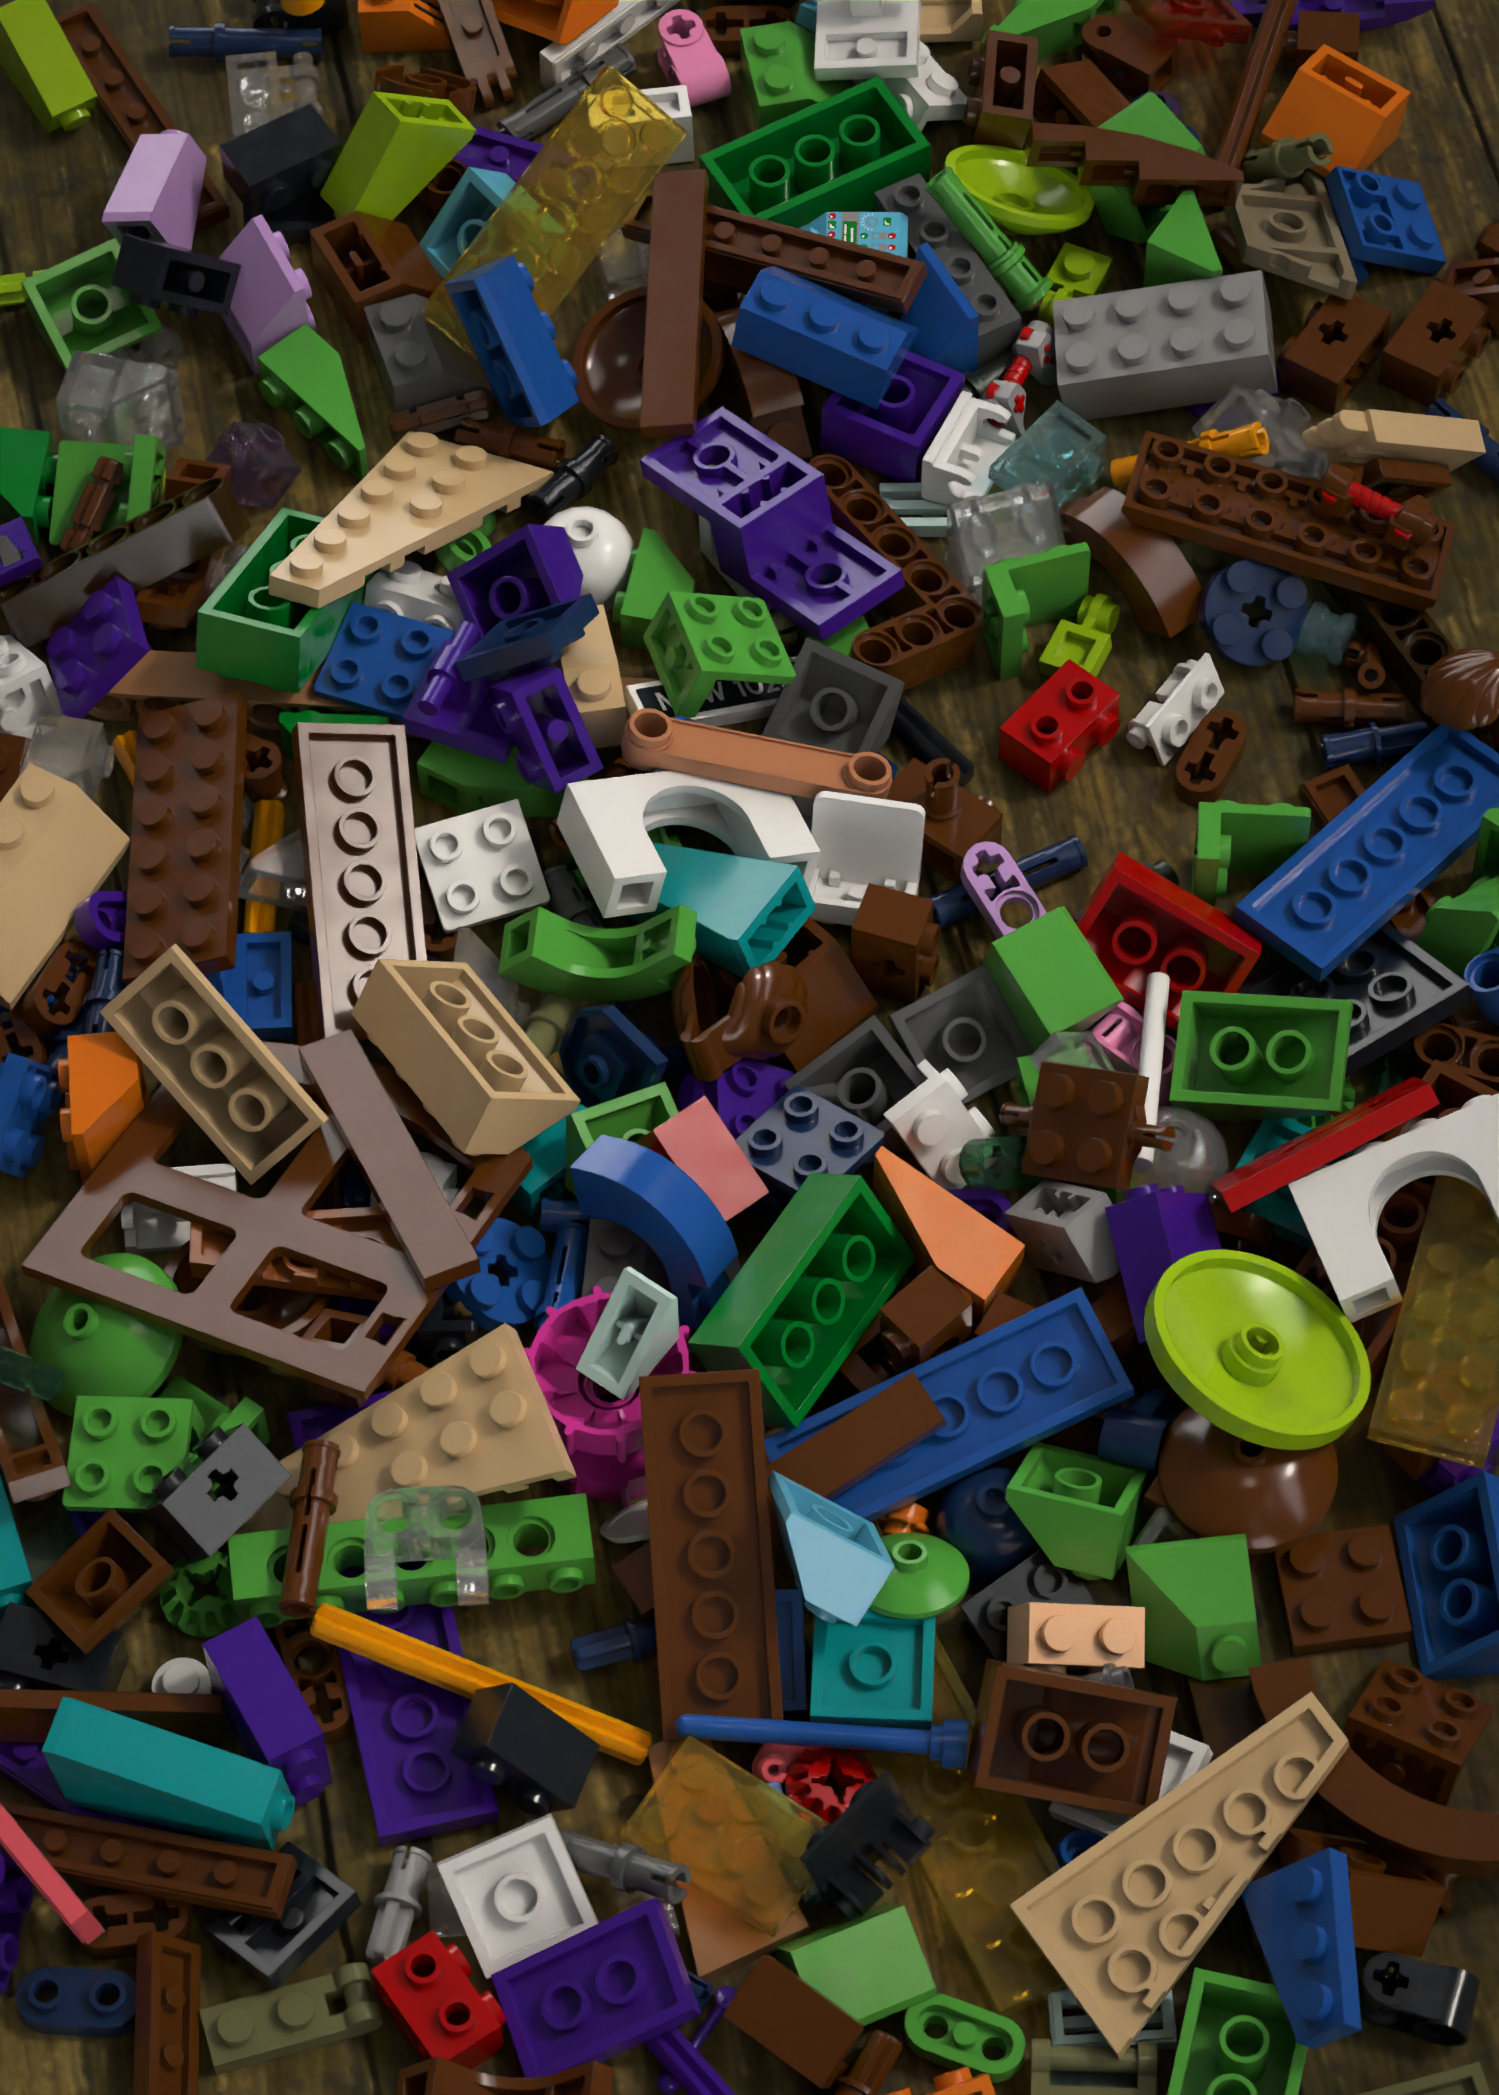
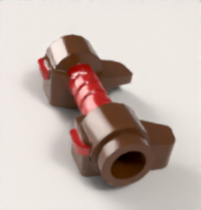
[1317,461,1440,551]

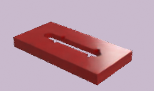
[1209,1076,1440,1213]

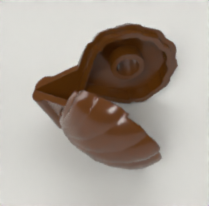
[1419,648,1499,753]
[671,953,808,1082]

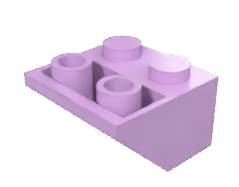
[219,214,316,376]

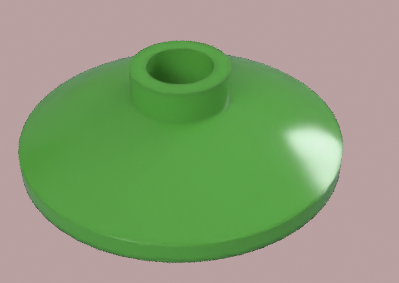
[869,1532,970,1620]

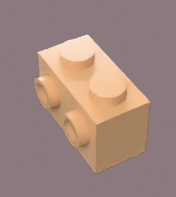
[1007,1602,1145,1674]

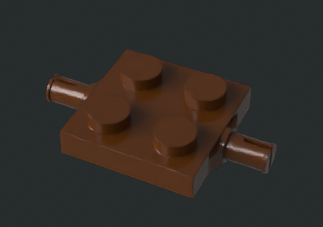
[999,1061,1175,1191]

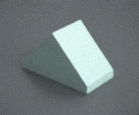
[576,1266,679,1400]

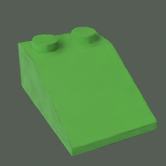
[1169,990,1354,1122]

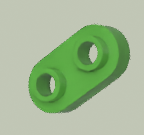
[904,1993,1026,2083]

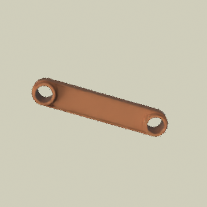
[621,708,892,799]

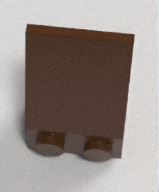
[964,1659,1177,1816]

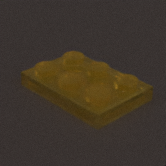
[619,1735,831,1938]

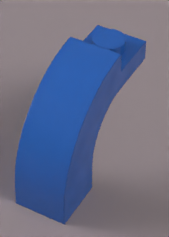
[570,1134,739,1329]

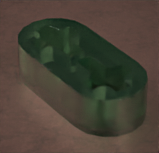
[959,1136,1051,1190]

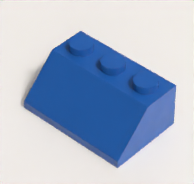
[444,255,580,428]
[731,266,919,409]
[1393,1471,1499,1681]

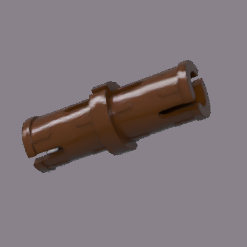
[455,417,566,471]
[1293,686,1405,730]

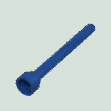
[675,1714,969,1769]

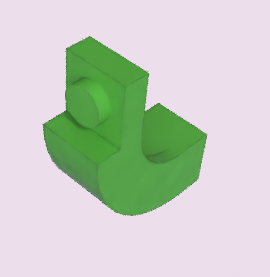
[498,904,698,1001]

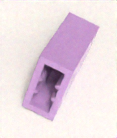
[102,129,207,249]

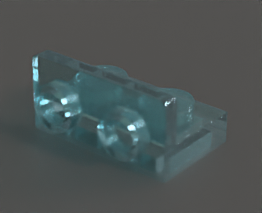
[988,400,1107,530]

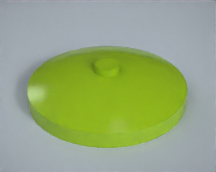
[1144,1249,1371,1450]

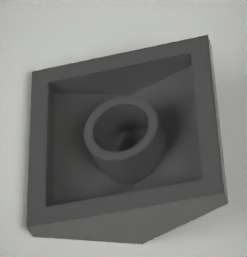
[761,637,905,754]
[887,964,1034,1105]

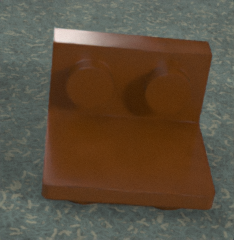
[1343,1660,1494,1807]

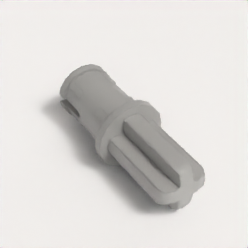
[366,1846,432,1965]

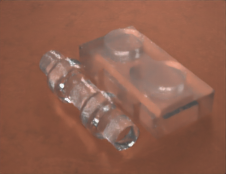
[225,51,324,138]

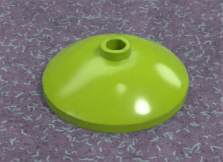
[943,144,1095,236]

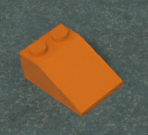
[872,1146,1026,1328]

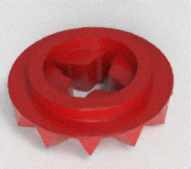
[785,1748,875,1830]

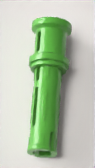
[924,167,1053,313]

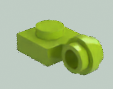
[1038,242,1113,329]
[1039,593,1120,677]

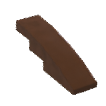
[1025,122,1244,206]

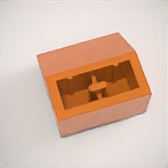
[1259,44,1411,178]
[58,1031,149,1185]

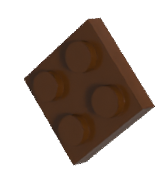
[1271,1524,1412,1657]

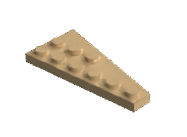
[269,431,554,609]
[233,1323,577,1535]
[1010,1692,1349,2060]

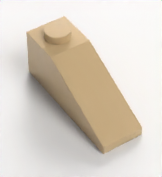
[557,604,627,748]

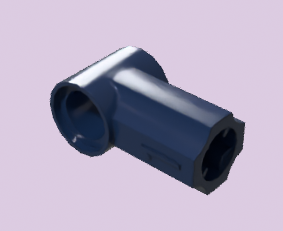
[1098,1388,1181,1473]

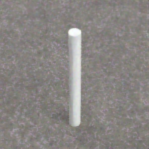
[1133,972,1170,1171]

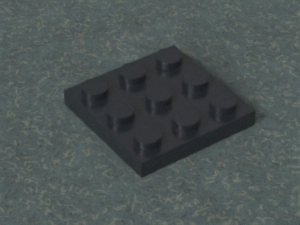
[1237,922,1473,1078]

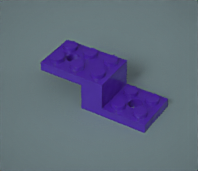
[640,407,905,641]

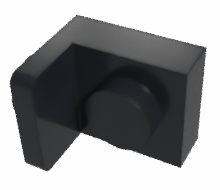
[418,1291,479,1362]

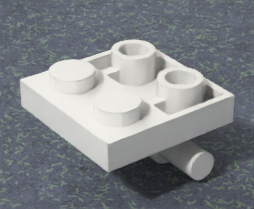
[814,0,921,81]

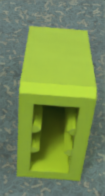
[0,0,98,133]
[320,91,476,221]

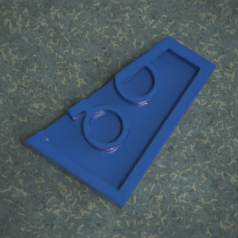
[1241,1847,1362,2049]

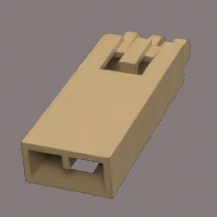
[1302,409,1486,472]

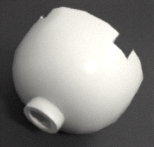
[544,506,635,611]

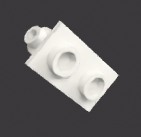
[1126,653,1225,766]

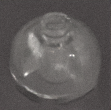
[1131,1105,1229,1204]

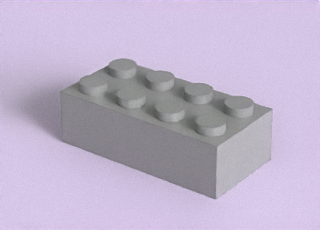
[1053,270,1277,423]

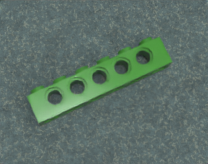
[228,1493,596,1629]

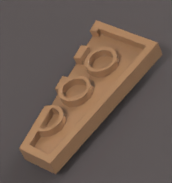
[647,1739,809,1982]

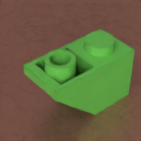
[612,528,695,650]

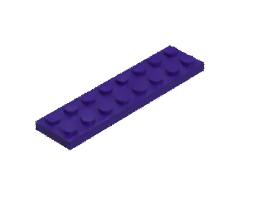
[287,1390,500,1847]

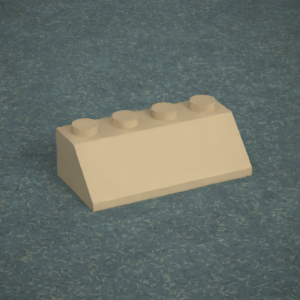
[0,763,131,1010]
[99,943,329,1185]
[351,959,581,1156]

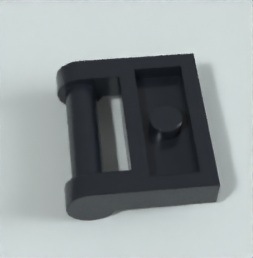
[199,1841,362,1990]

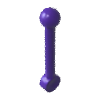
[657,1986,738,2094]

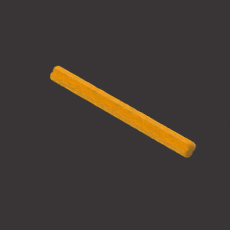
[310,1603,653,1766]

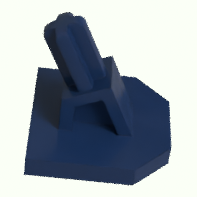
[559,1005,692,1108]

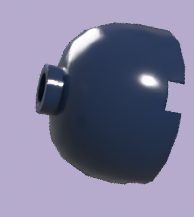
[933,1466,1041,1588]

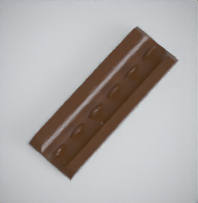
[1121,430,1456,610]

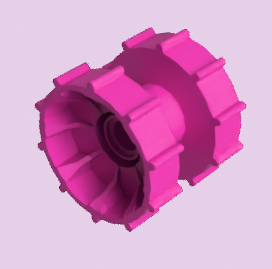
[524,1285,696,1509]

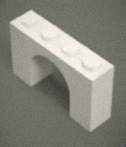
[557,771,821,918]
[1288,1093,1499,1323]

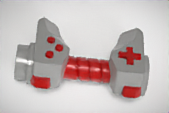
[980,320,1057,439]

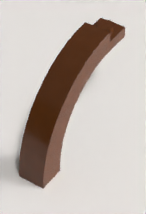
[0,1272,71,1503]
[1248,1657,1499,1877]

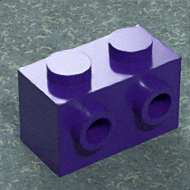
[491,665,603,793]

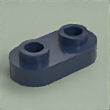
[16,1967,136,2037]

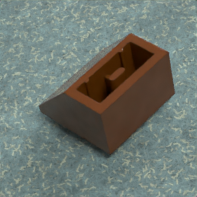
[309,211,452,342]
[717,917,878,1073]

